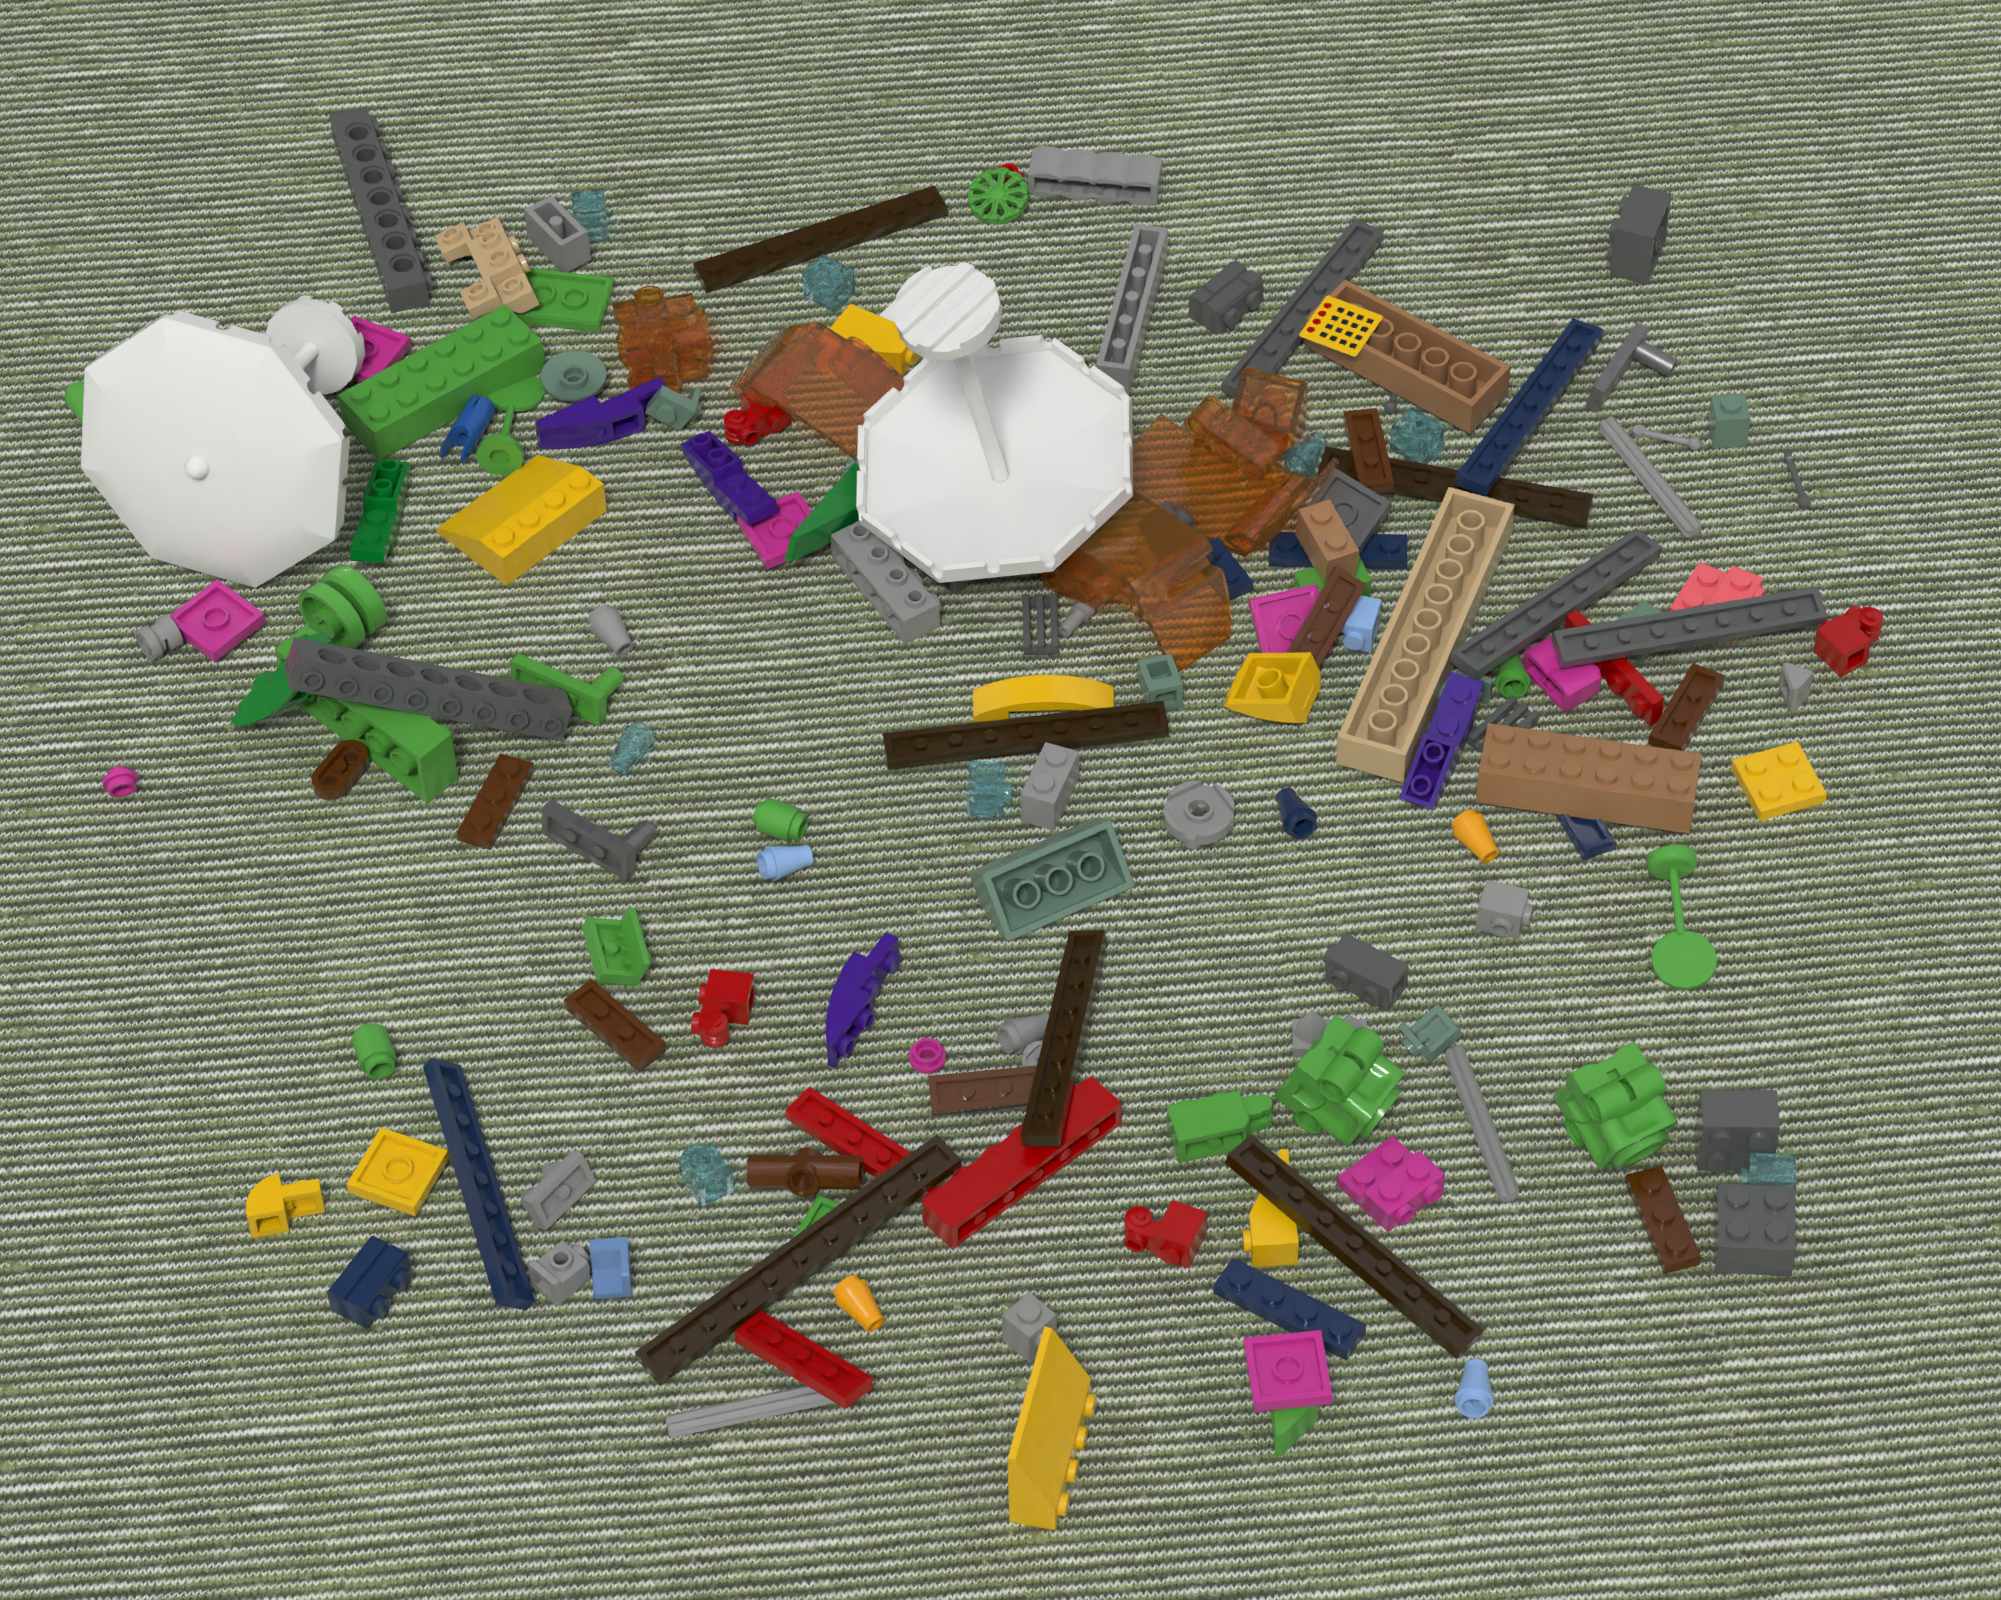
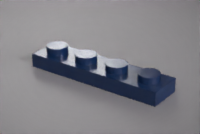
[1269,532,1407,570]
[1213,1258,1366,1361]

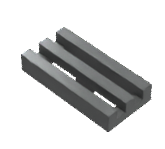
[1022,593,1059,655]
[1467,695,1540,753]

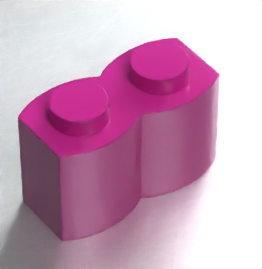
[1523,636,1601,712]

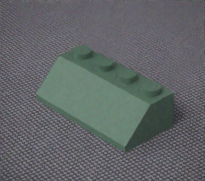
[969,818,1135,942]

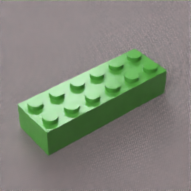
[338,304,546,460]
[275,625,458,804]

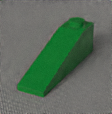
[784,464,860,563]

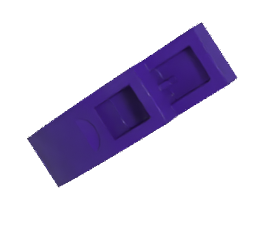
[535,377,666,449]
[680,430,779,526]
[1399,671,1485,811]
[826,932,901,1068]

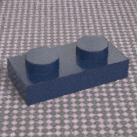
[1199,537,1253,604]

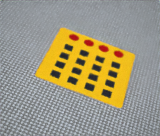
[1299,295,1383,357]

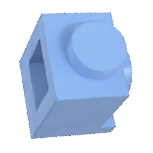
[1340,595,1382,653]

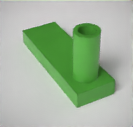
[510,653,624,726]

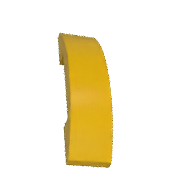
[973,675,1114,722]

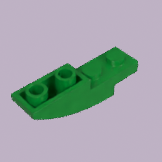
[350,459,410,563]
[231,631,332,727]

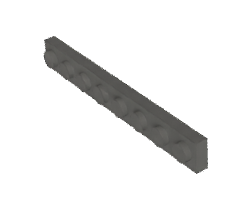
[1221,219,1383,404]
[1449,528,1662,680]
[1551,587,1828,668]

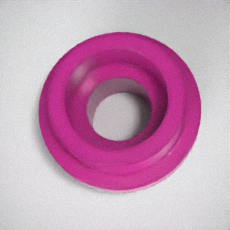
[102,766,138,797]
[909,1038,946,1074]

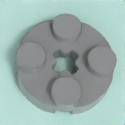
[1163,780,1235,849]

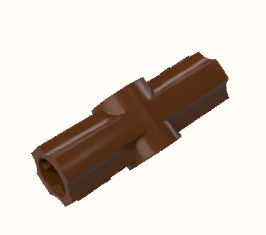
[746,1147,864,1197]

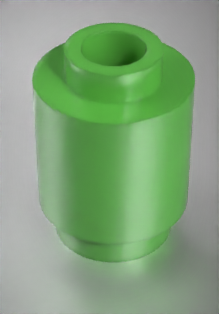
[753,797,809,842]
[351,1023,397,1080]

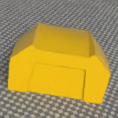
[1223,652,1321,723]

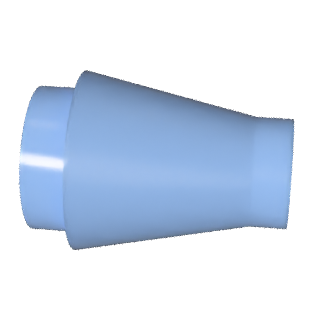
[757,844,813,881]
[1454,1359,1494,1418]

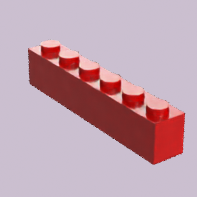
[921,1076,1121,1250]

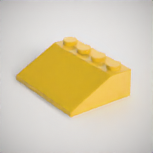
[437,455,607,586]
[1007,1326,1097,1531]

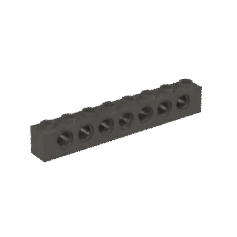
[329,106,433,314]
[284,637,573,741]

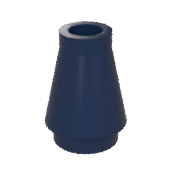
[1275,788,1317,839]

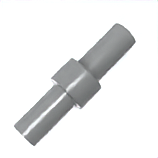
[1058,583,1108,637]

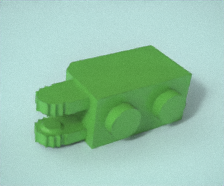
[1166,1090,1273,1163]

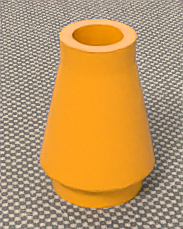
[1451,809,1500,864]
[832,1275,885,1333]

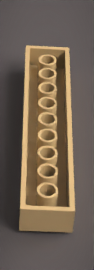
[1336,487,1515,783]

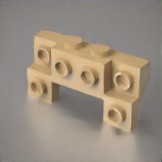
[434,217,540,319]

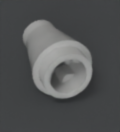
[588,604,634,657]
[997,1012,1049,1054]

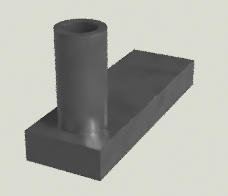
[1585,322,1678,413]
[541,800,657,881]

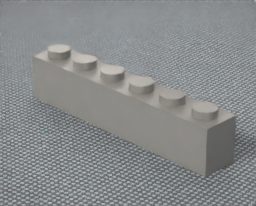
[1096,223,1168,396]

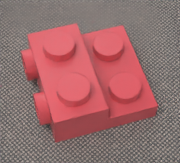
[1669,562,1767,642]

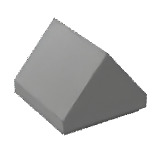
[1779,663,1814,712]

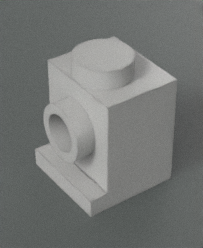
[528,1240,591,1307]

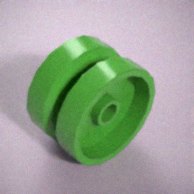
[298,564,387,649]

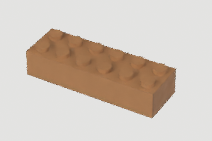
[1305,279,1511,434]
[1475,723,1702,834]

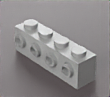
[831,521,942,644]

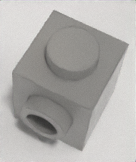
[1476,880,1534,939]
[1002,1292,1057,1363]

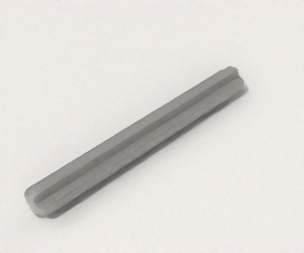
[1599,416,1702,539]
[1445,1046,1519,1203]
[666,1385,834,1437]

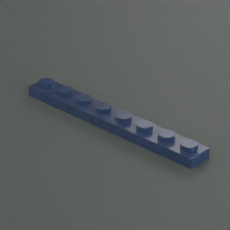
[1455,318,1604,496]
[423,1058,535,1311]

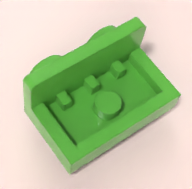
[582,908,651,986]

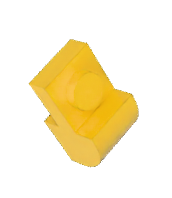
[246,1173,325,1238]

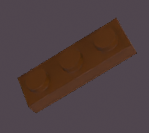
[1343,408,1394,494]
[1285,566,1366,668]
[1648,663,1725,751]
[457,753,534,850]
[564,979,666,1072]
[928,1065,1037,1115]
[1625,1166,1701,1274]

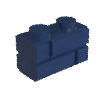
[327,1236,412,1329]

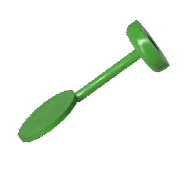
[476,376,545,475]
[1646,845,1717,990]

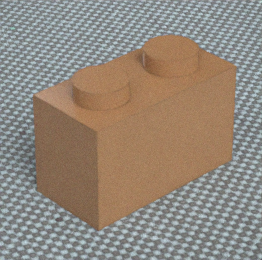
[1295,499,1359,584]

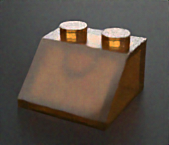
[1229,366,1308,457]

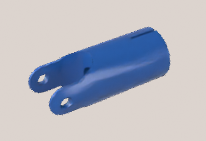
[439,395,496,464]

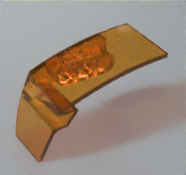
[727,322,904,462]
[1133,396,1339,557]
[1040,491,1231,672]

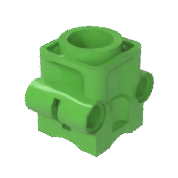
[1273,1014,1405,1147]
[1553,1041,1678,1172]

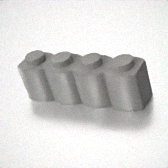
[1028,146,1162,205]

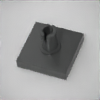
[1296,467,1393,554]

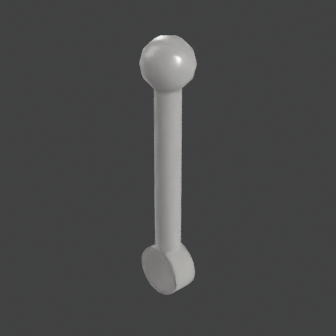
[1632,424,1701,450]

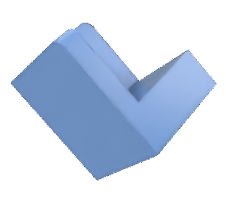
[589,1237,632,1299]

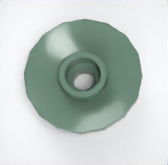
[540,350,607,402]

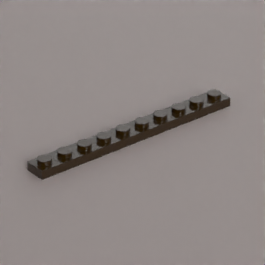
[635,1134,962,1386]

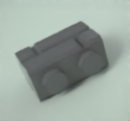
[1189,260,1263,335]

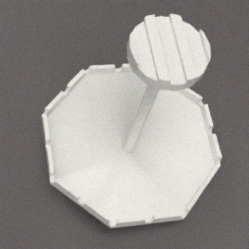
[856,262,1133,583]
[81,295,365,588]

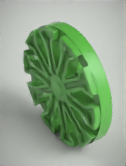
[968,168,1029,225]

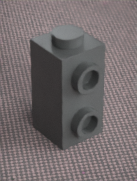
[1323,933,1409,1012]

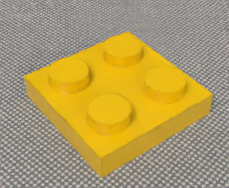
[1731,741,1827,821]
[346,1127,449,1217]

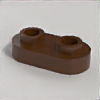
[311,740,369,800]

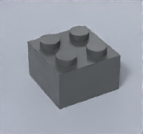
[1606,184,1672,285]
[1694,1090,1780,1173]
[1714,1183,1796,1277]

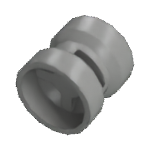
[135,614,183,661]

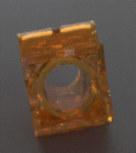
[612,286,713,394]

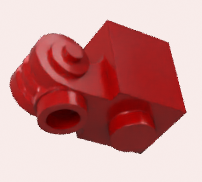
[724,377,791,446]
[1813,605,1883,678]
[691,969,756,1048]
[1123,1200,1208,1269]

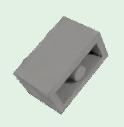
[524,195,591,272]
[1021,742,1079,831]

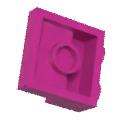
[1337,1136,1445,1232]

